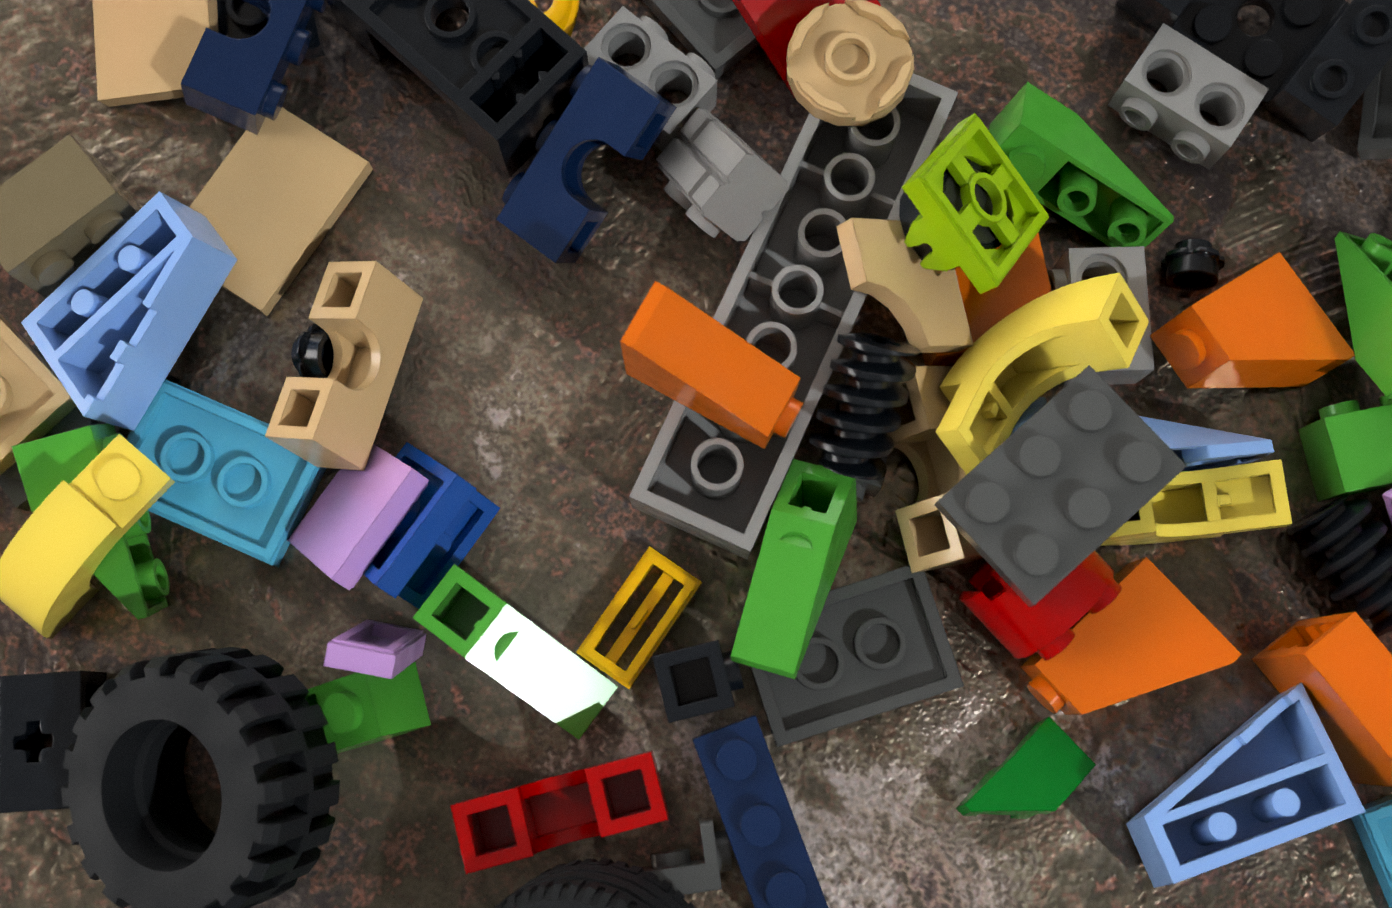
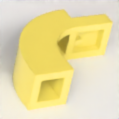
[936,272,1149,475]
[0,434,175,639]
[1101,459,1292,546]

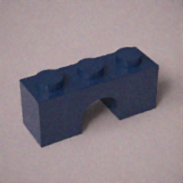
[181,0,328,135]
[496,57,677,263]
[692,715,828,908]

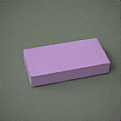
[324,620,426,679]

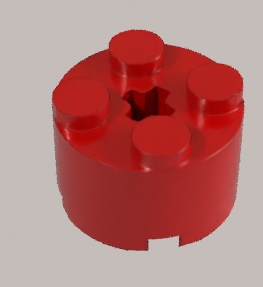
[959,551,1122,661]

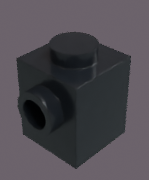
[652,640,744,723]

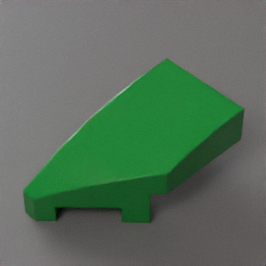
[956,716,1096,819]

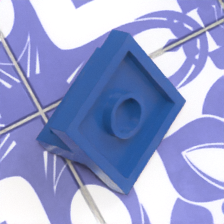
[363,442,500,609]

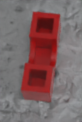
[450,750,669,874]

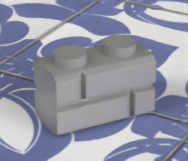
[656,108,789,242]

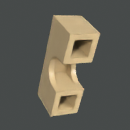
[265,261,423,471]
[887,366,983,573]

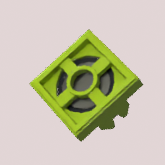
[899,113,1049,294]

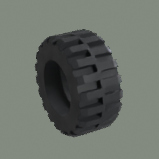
[61,647,340,908]

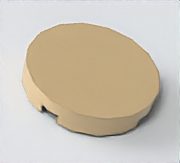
[786,0,914,126]

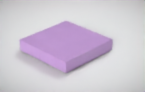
[287,444,430,591]

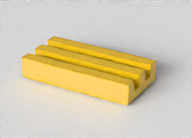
[576,546,702,690]

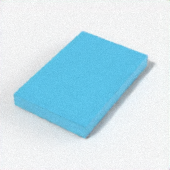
[126,379,326,568]

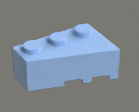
[21,191,238,431]
[1126,682,1366,888]

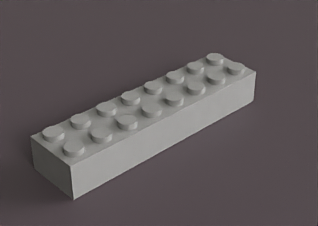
[629,73,958,560]

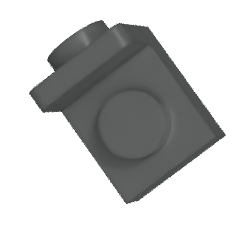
[642,817,733,895]

